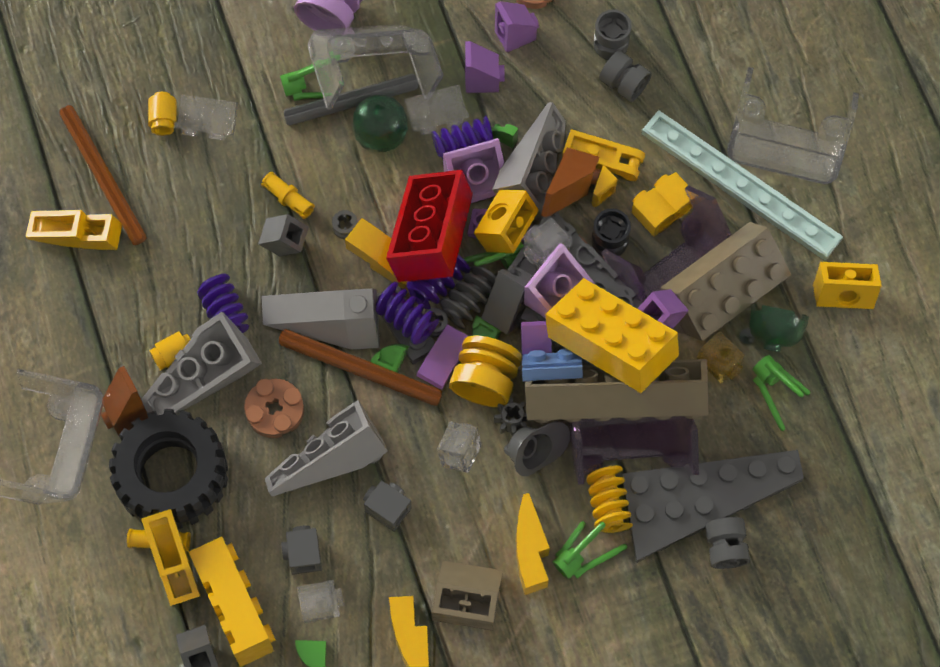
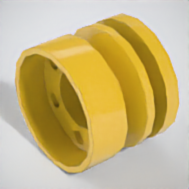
[449,335,522,407]

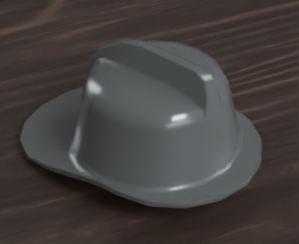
[504,421,570,476]

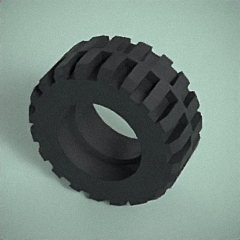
[109,409,228,529]

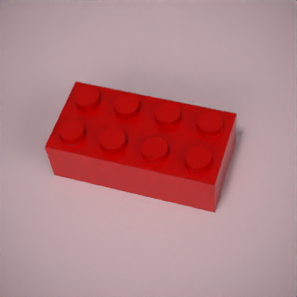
[386,170,473,282]

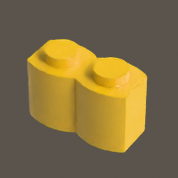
[631,172,698,237]

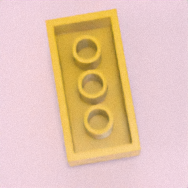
[545,278,679,393]

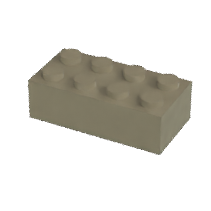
[660,222,791,341]

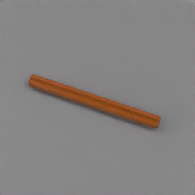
[59,105,147,246]
[279,329,442,406]

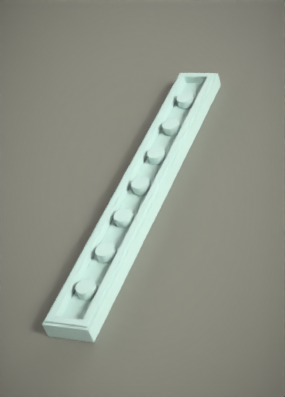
[641,110,843,261]

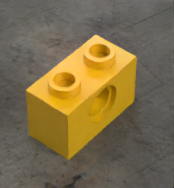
[474,190,539,253]
[813,262,882,309]

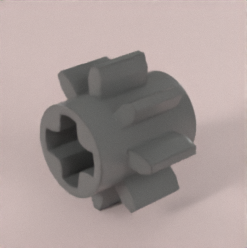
[494,398,528,437]

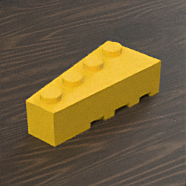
[189,537,276,667]

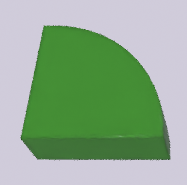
[492,124,518,149]
[472,315,501,339]
[370,344,409,373]
[295,640,327,667]

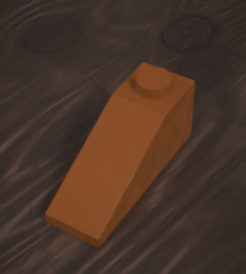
[541,147,601,218]
[101,366,148,436]

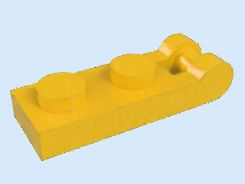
[562,129,645,181]

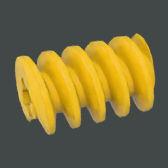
[586,465,633,533]

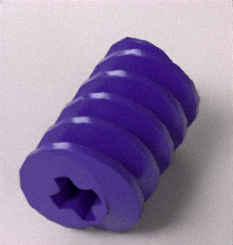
[431,116,493,159]
[407,254,471,310]
[197,273,249,333]
[376,281,439,345]

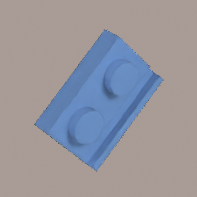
[522,349,583,381]

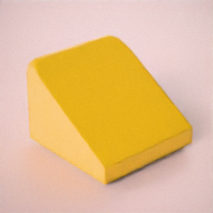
[592,166,617,208]

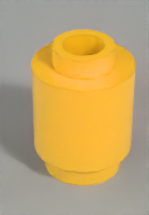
[148,91,177,136]
[149,331,191,371]

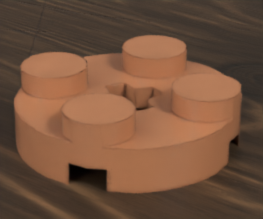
[244,379,304,438]

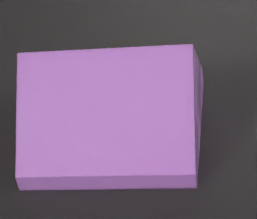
[443,138,504,203]
[524,244,595,318]

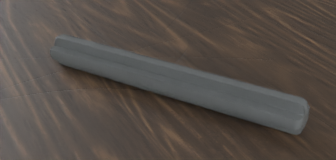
[284,73,418,125]

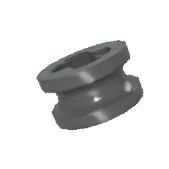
[332,210,358,239]
[423,308,448,337]

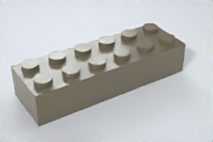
[525,359,709,423]

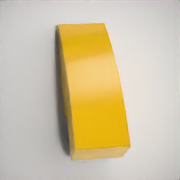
[26,210,122,250]
[345,218,409,293]
[516,493,550,595]
[141,509,200,606]
[389,596,429,667]

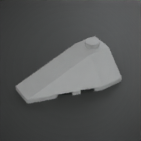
[492,102,566,222]
[262,288,380,349]
[141,312,262,415]
[264,400,388,496]

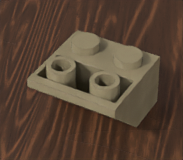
[432,560,503,631]

